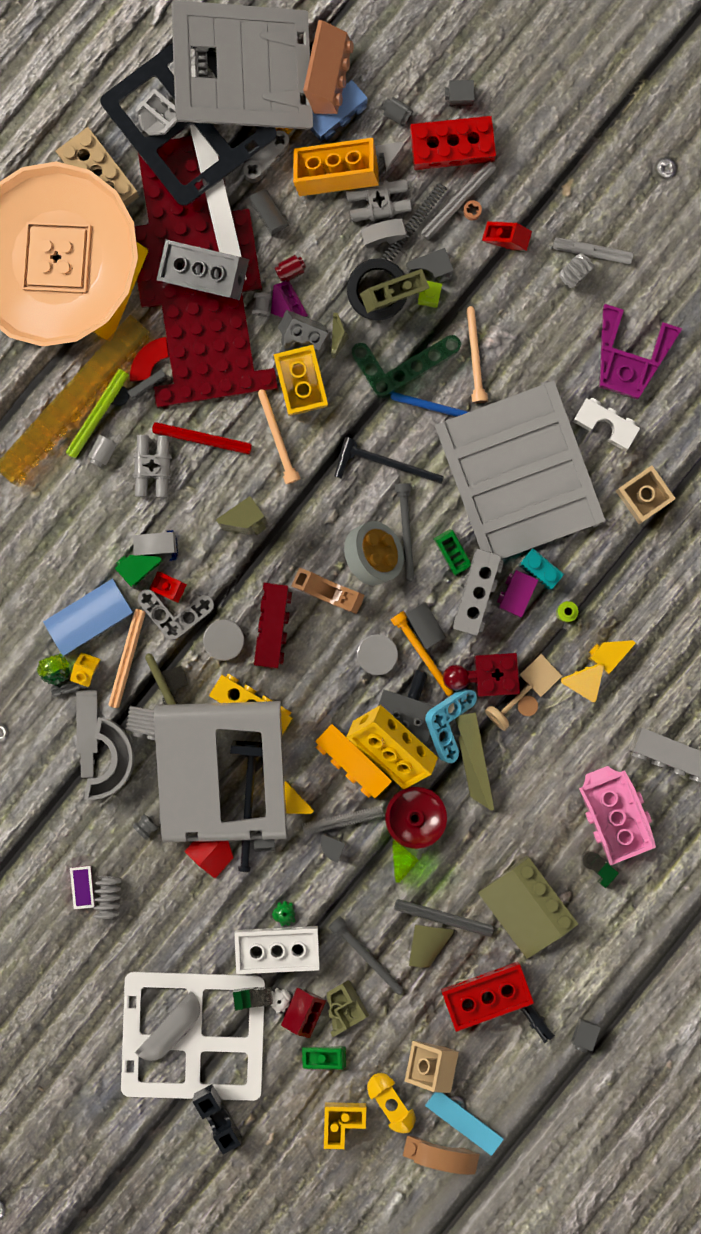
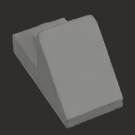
[375,142,403,173]

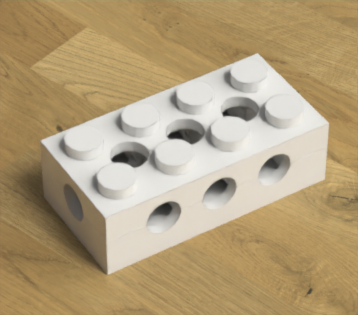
[234,926,320,974]

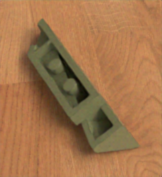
[455,712,494,811]

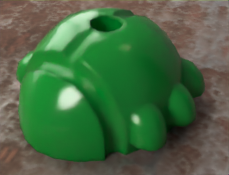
[272,901,296,926]

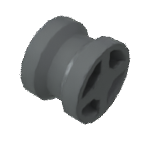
[132,814,158,840]

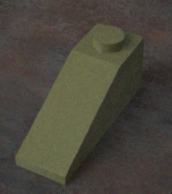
[360,269,429,313]

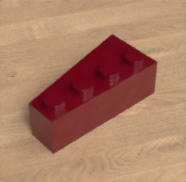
[254,582,292,669]

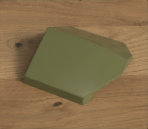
[331,313,349,358]

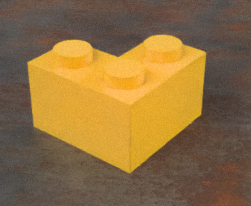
[324,1102,366,1149]

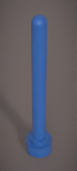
[391,392,468,417]

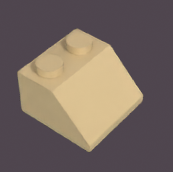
[405,1041,459,1093]

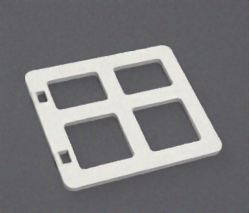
[121,972,265,1101]

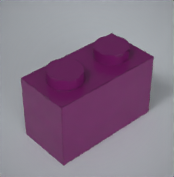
[497,570,538,618]

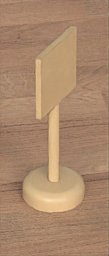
[485,654,562,731]

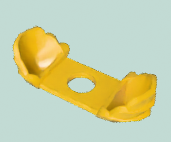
[367,1073,416,1133]

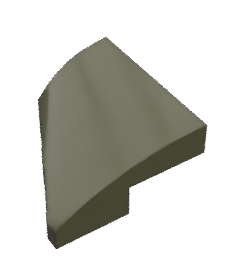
[409,924,454,968]

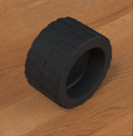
[347,258,407,321]

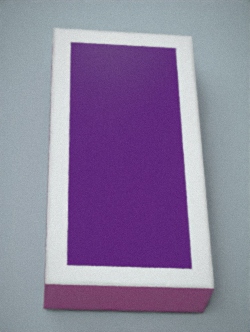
[70,866,95,909]

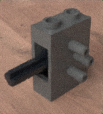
[378,670,438,746]

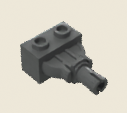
[275,310,328,375]

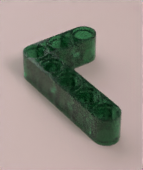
[352,335,461,398]

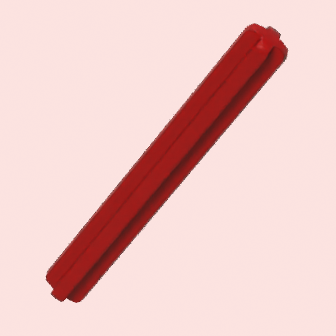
[152,422,252,454]

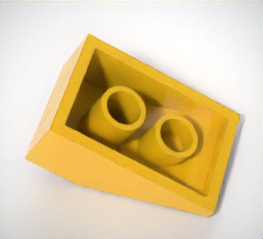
[273,345,328,416]

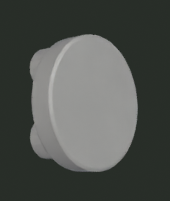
[203,620,244,661]
[357,634,398,675]

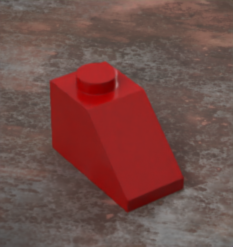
[482,221,532,251]

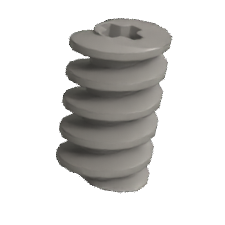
[93,876,122,919]

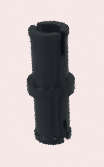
[520,1005,555,1043]

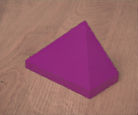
[271,281,308,318]

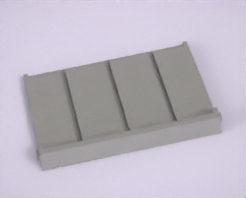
[435,380,606,560]

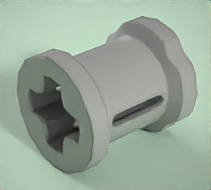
[252,293,272,317]

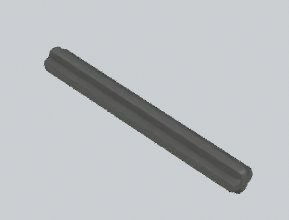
[394,899,494,937]

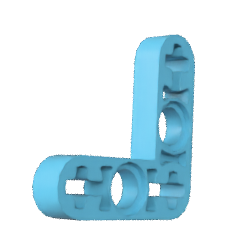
[425,688,477,763]

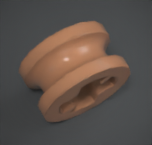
[463,200,482,220]

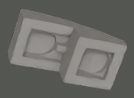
[361,219,408,249]
[133,532,177,556]

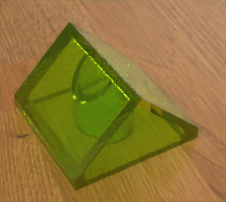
[392,839,419,883]

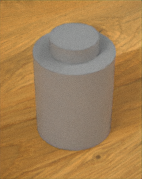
[88,435,117,468]

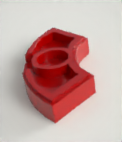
[130,337,169,382]

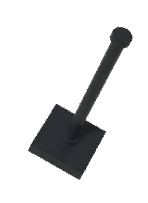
[230,740,263,872]

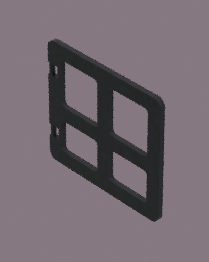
[100,42,277,206]

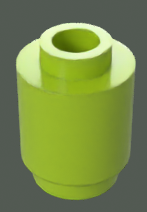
[556,601,578,623]

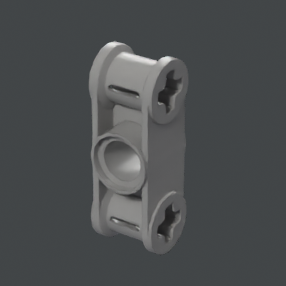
[243,130,290,183]

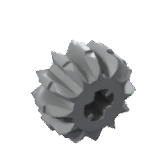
[559,253,594,288]

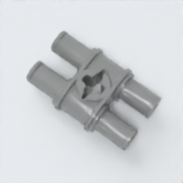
[346,179,412,222]
[133,435,172,498]

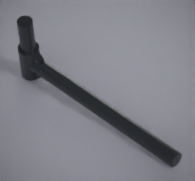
[334,437,444,484]

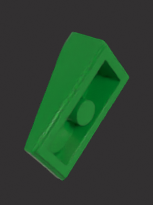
[302,1046,346,1069]

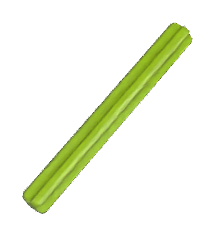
[66,369,129,458]

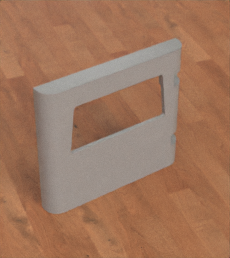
[154,701,287,842]

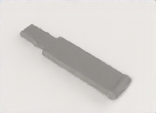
[76,690,98,778]

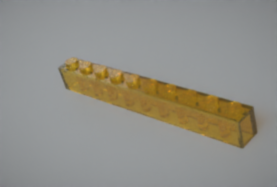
[0,315,150,485]

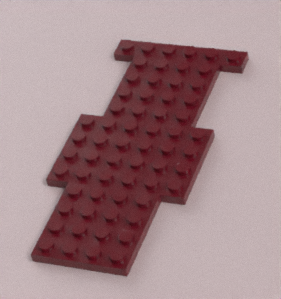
[134,136,278,408]

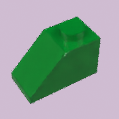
[115,555,163,588]

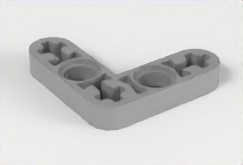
[138,590,214,640]

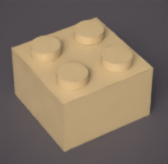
[616,465,676,524]

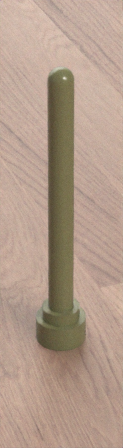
[145,653,176,705]

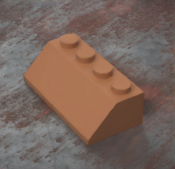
[303,20,354,114]

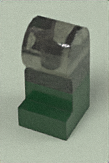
[581,850,619,889]
[233,986,273,1011]

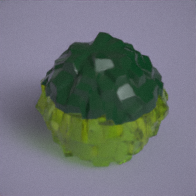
[37,653,70,686]

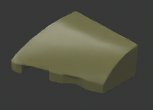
[327,980,369,1037]

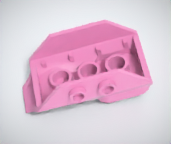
[579,766,656,866]

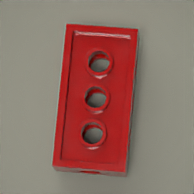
[410,116,496,170]
[441,961,534,1032]

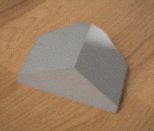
[135,88,178,136]

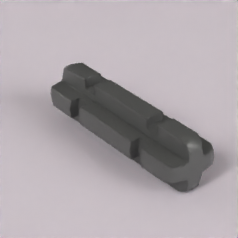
[51,681,91,697]

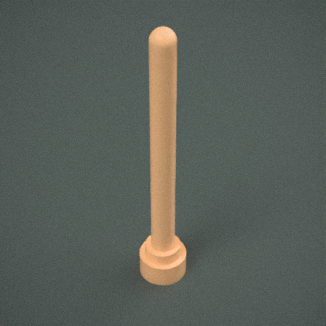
[467,306,488,404]
[258,389,301,484]

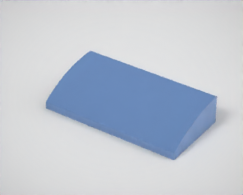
[43,579,134,656]

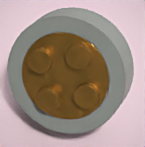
[344,521,404,586]

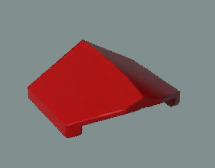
[184,841,234,878]

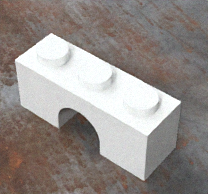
[572,398,640,452]

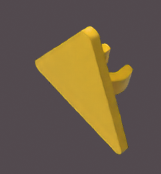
[561,663,604,702]

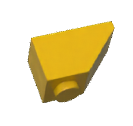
[588,640,636,674]
[285,781,314,814]

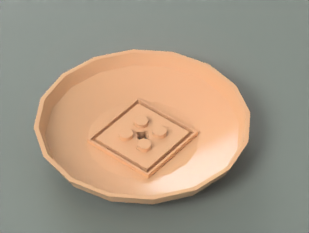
[0,161,138,346]

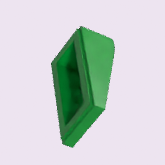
[433,529,471,576]

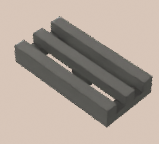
[128,369,167,401]

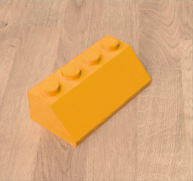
[293,138,379,196]
[315,724,392,798]

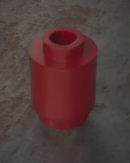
[274,255,306,282]

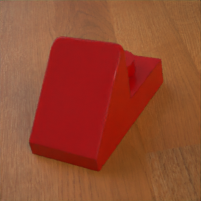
[149,571,187,603]

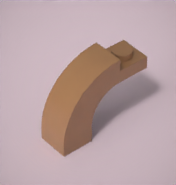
[291,568,365,614]
[403,1135,480,1175]

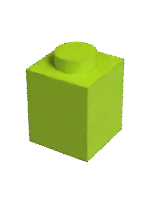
[418,281,442,308]

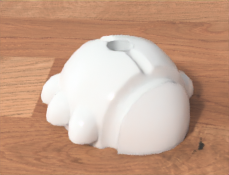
[267,988,292,1014]

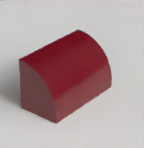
[281,988,327,1038]

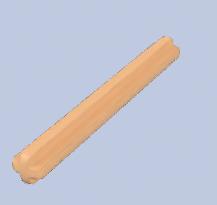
[109,609,146,708]

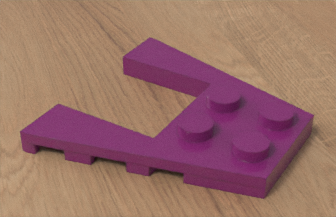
[599,304,682,400]

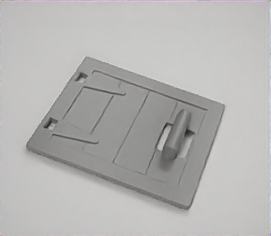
[171,0,313,129]

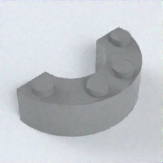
[84,717,135,800]

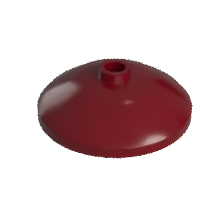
[385,787,447,849]

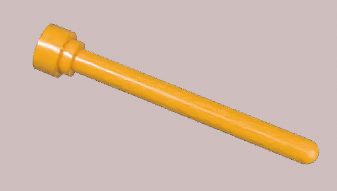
[390,611,454,697]

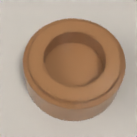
[517,696,538,716]

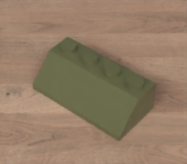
[216,496,268,535]

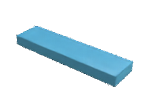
[425,1092,504,1156]

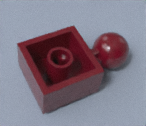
[443,653,520,697]

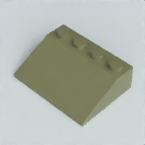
[478,856,578,959]

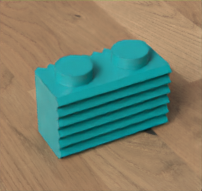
[519,548,564,590]

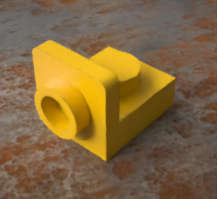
[70,652,100,687]

